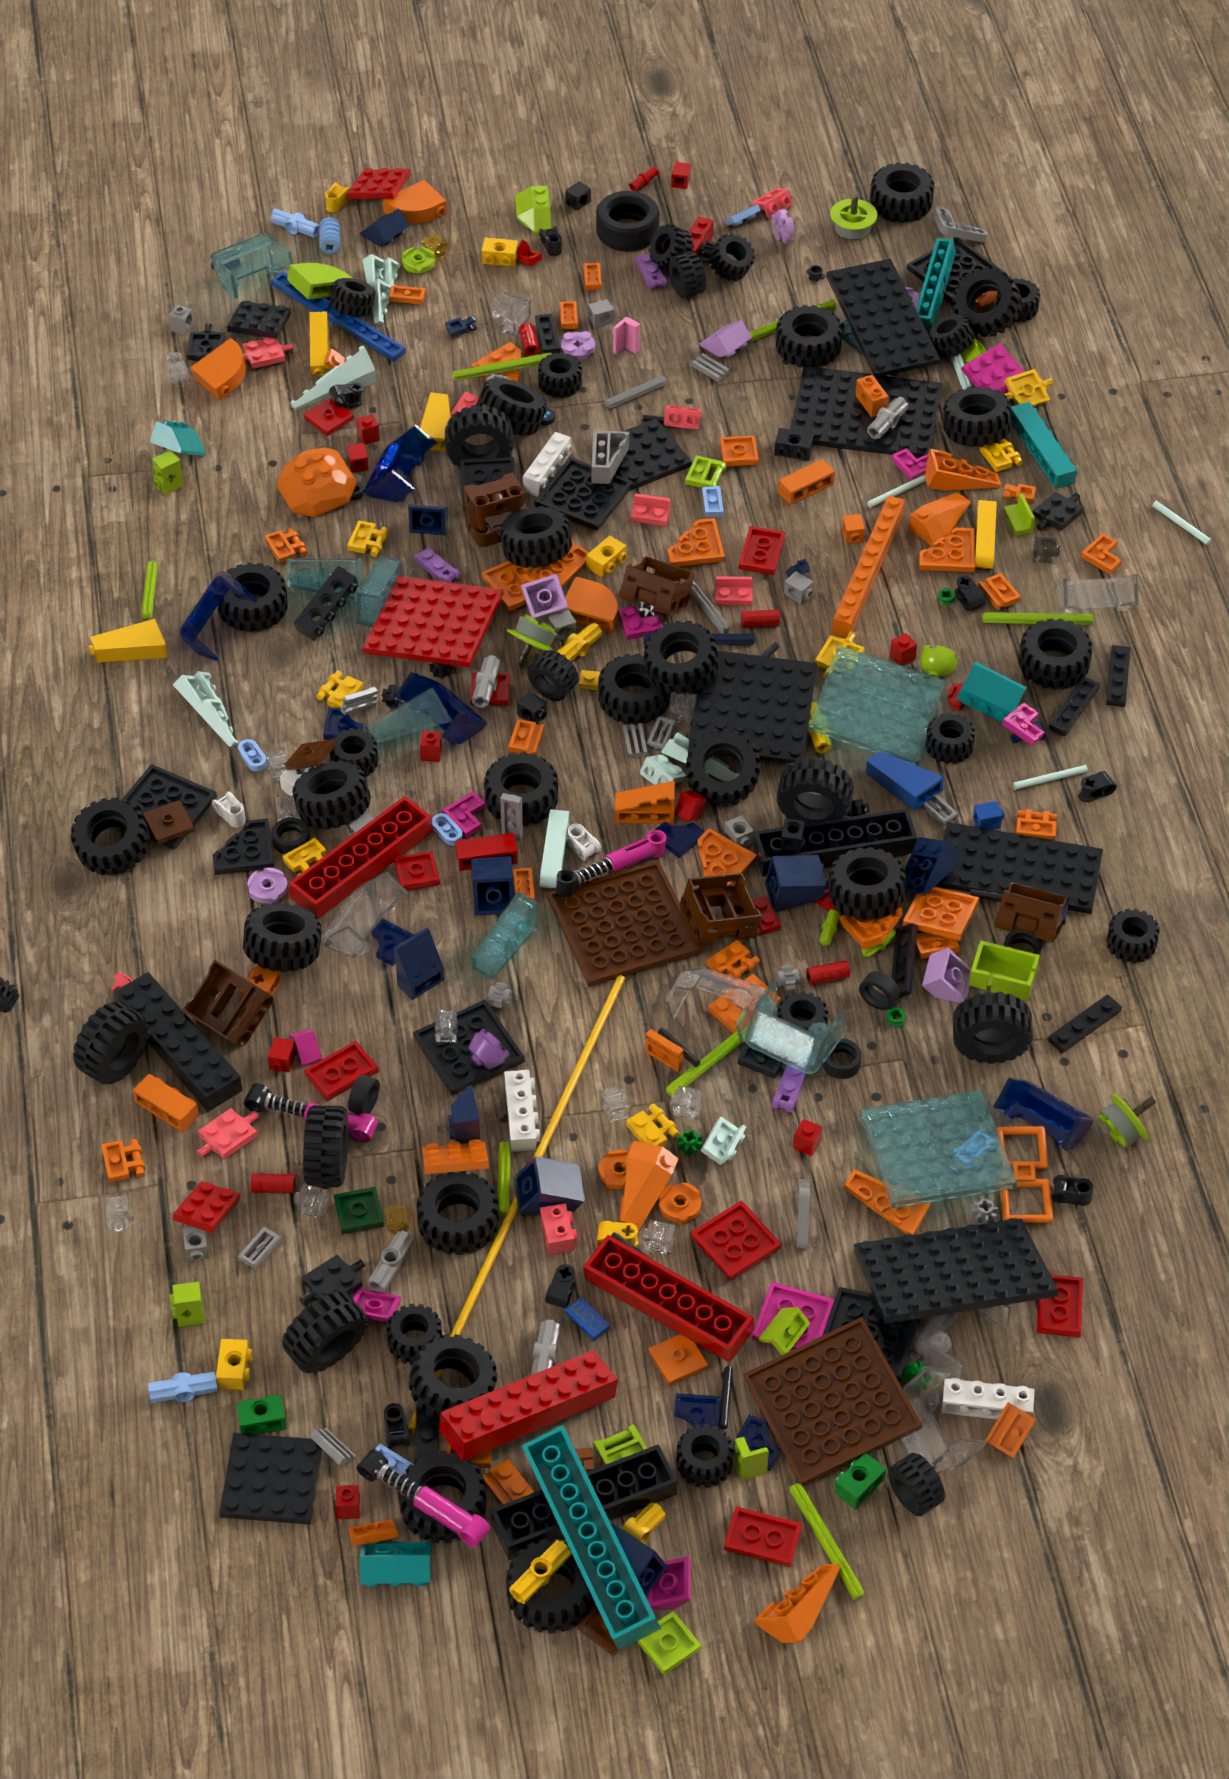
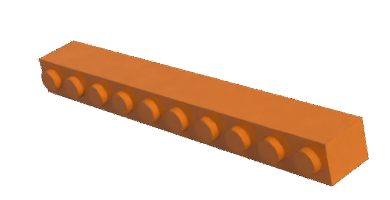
[832,495,905,638]

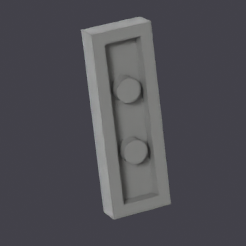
[500,793,523,841]

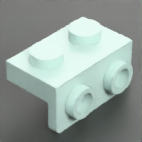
[640,754,687,785]
[700,1117,746,1165]

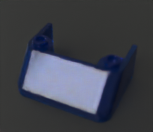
[363,424,437,503]
[180,571,258,661]
[395,671,487,745]
[993,1077,1095,1151]

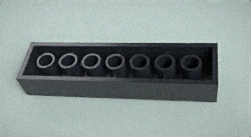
[753,808,918,877]
[114,972,243,1112]
[490,1444,677,1561]

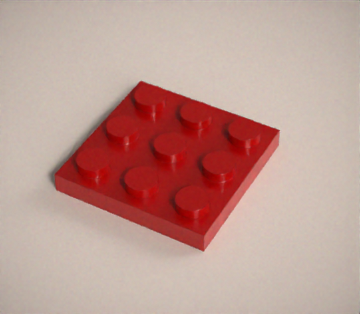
[347,168,411,199]
[690,1200,782,1281]

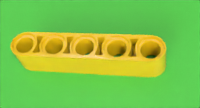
[975,500,997,569]

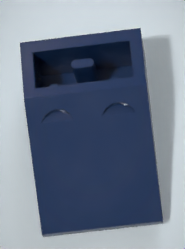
[905,837,961,895]
[394,928,444,1000]

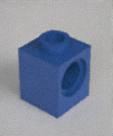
[973,801,1004,830]

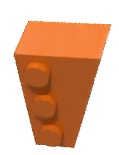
[615,781,675,824]

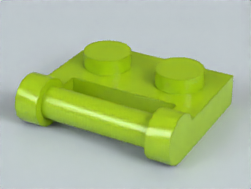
[685,455,727,488]
[592,1424,647,1465]

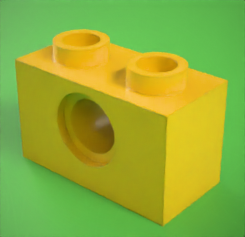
[481,237,518,267]
[586,535,627,578]
[216,1339,253,1390]

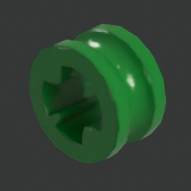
[938,588,955,606]
[887,1007,906,1027]

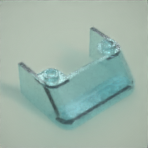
[210,233,293,299]
[745,981,845,1074]

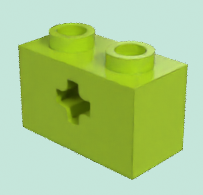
[152,450,183,495]
[169,1282,205,1327]

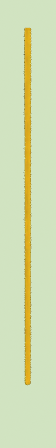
[407,975,625,1432]

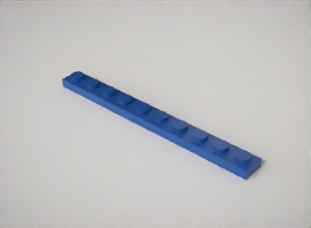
[271,272,406,362]

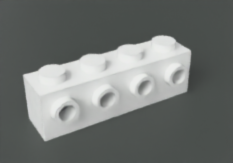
[523,432,573,497]
[504,1070,540,1152]
[941,1378,1034,1419]

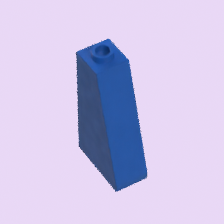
[866,751,943,810]

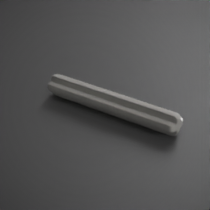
[605,375,667,409]
[690,581,730,633]

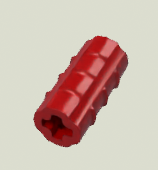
[519,323,539,357]
[741,609,780,628]
[806,960,850,986]
[251,1173,296,1194]

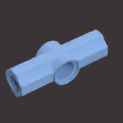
[270,209,320,238]
[148,1371,218,1403]

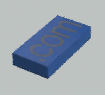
[565,1297,610,1342]

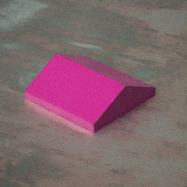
[354,1288,401,1322]
[646,1556,691,1610]

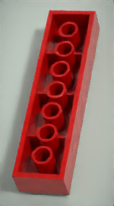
[289,796,433,919]
[583,1235,755,1363]
[439,1350,618,1461]

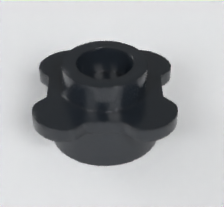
[806,265,825,281]

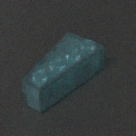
[286,559,362,602]
[364,688,452,743]

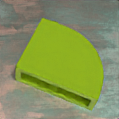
[287,263,352,300]

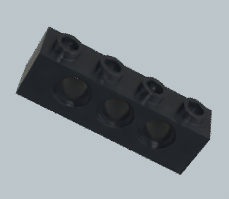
[294,565,358,641]

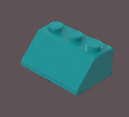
[150,420,206,456]
[956,662,1027,722]
[360,1541,431,1587]

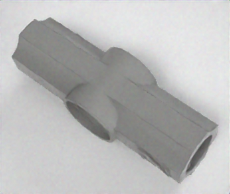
[867,396,908,440]
[472,655,500,708]
[368,1230,414,1293]
[531,1320,560,1375]

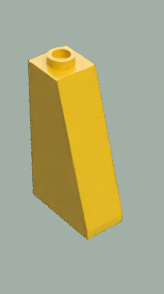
[310,312,329,376]
[418,392,451,452]
[88,619,168,663]

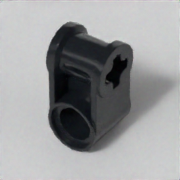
[539,226,562,256]
[329,383,364,407]
[955,575,986,611]
[1078,770,1117,802]
[1051,1175,1094,1206]
[545,1264,575,1308]
[384,1403,410,1449]

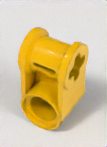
[325,183,351,212]
[596,1221,639,1247]

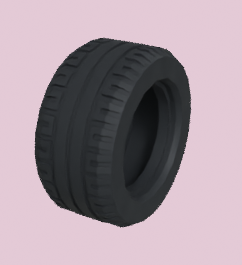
[596,191,660,252]

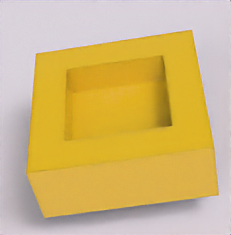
[579,670,600,691]

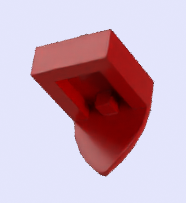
[517,240,542,266]

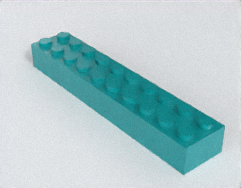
[522,1425,661,1650]

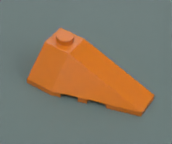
[925,449,1001,491]
[909,492,971,546]
[620,1141,679,1231]
[753,1563,840,1644]

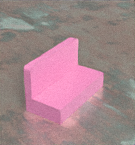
[613,317,640,354]

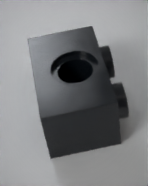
[774,428,814,461]

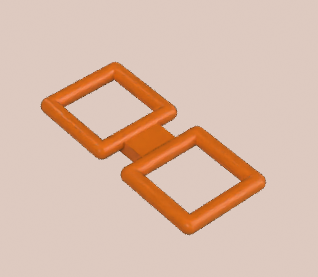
[995,1126,1054,1223]

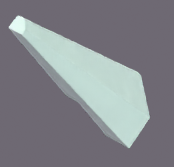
[362,254,401,325]
[291,346,376,410]
[173,671,239,747]
[661,731,740,782]

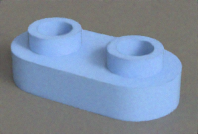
[238,739,267,771]
[432,813,462,846]

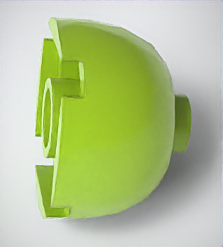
[920,645,959,679]

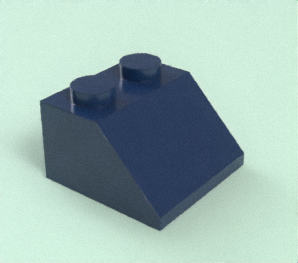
[360,208,409,246]
[408,504,449,536]
[447,1085,480,1144]

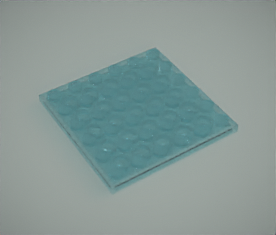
[808,645,945,766]
[860,1090,1017,1208]

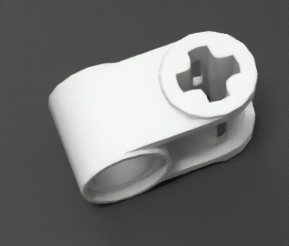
[212,791,246,828]
[567,824,602,862]

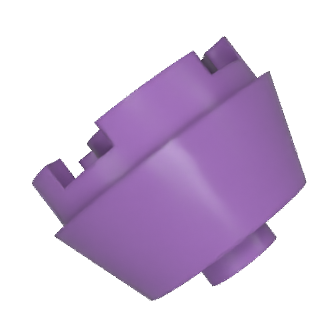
[468,1028,510,1070]

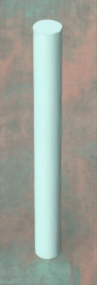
[867,474,926,508]
[1152,501,1212,545]
[1013,765,1088,790]

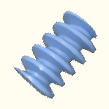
[319,218,341,254]

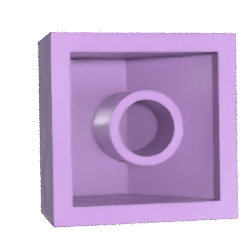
[700,320,752,358]
[521,574,568,624]
[922,948,971,1003]

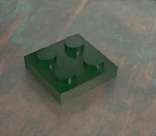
[334,1187,384,1234]

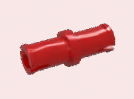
[629,166,659,191]

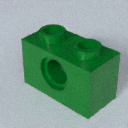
[236,1395,286,1435]
[835,1453,886,1510]

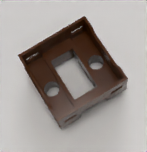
[464,472,524,547]
[619,556,695,616]
[680,873,762,944]
[994,882,1068,943]
[182,959,274,1047]

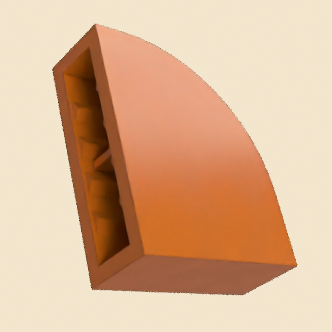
[383,180,447,224]
[190,338,246,401]
[565,577,618,633]

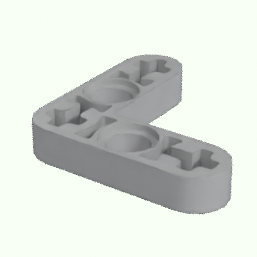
[934,207,988,242]
[797,1179,810,1249]

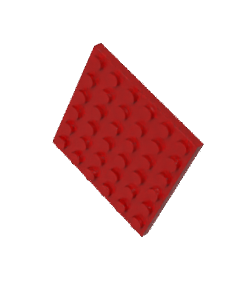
[362,576,503,668]

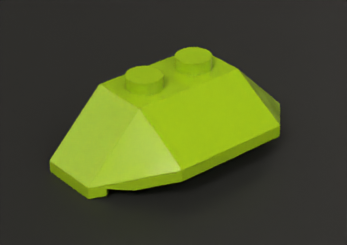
[515,185,551,234]

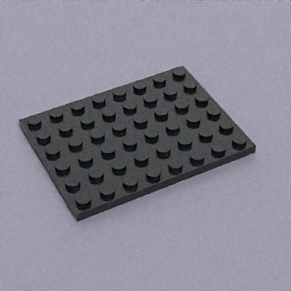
[790,366,942,458]
[854,1218,1058,1324]

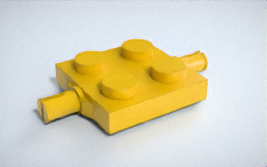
[1004,369,1054,407]
[815,632,865,680]

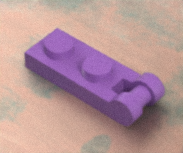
[635,254,667,290]
[414,547,461,583]
[772,1061,808,1113]

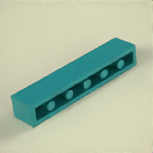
[916,238,956,332]
[1011,402,1077,489]

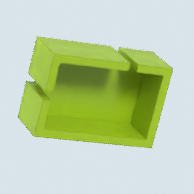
[969,940,1040,1001]

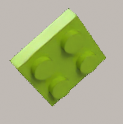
[637,1611,702,1675]

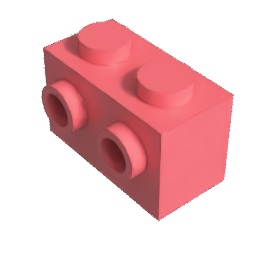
[540,1203,577,1255]

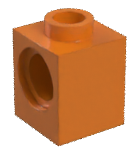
[842,514,865,544]

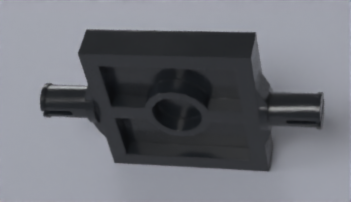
[187,323,225,361]
[1033,492,1084,531]
[299,1255,365,1306]

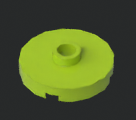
[402,247,435,273]

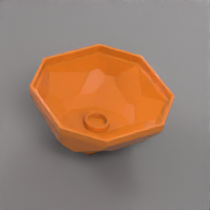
[276,448,357,518]

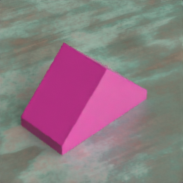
[289,1028,322,1068]

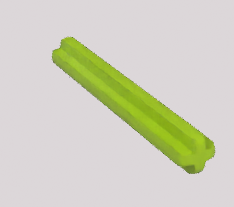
[141,561,158,619]
[497,1141,511,1216]

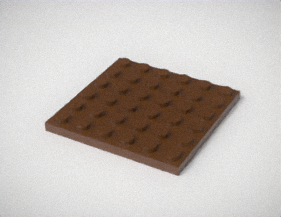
[547,860,702,987]
[743,1317,923,1487]

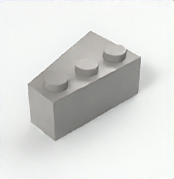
[591,431,629,484]

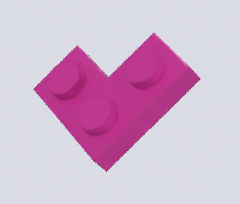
[891,448,928,481]
[618,605,663,640]
[1002,703,1045,746]
[442,791,485,838]

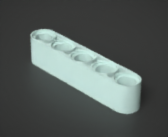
[540,809,570,889]

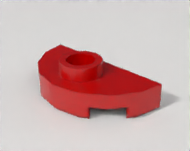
[948,681,965,712]

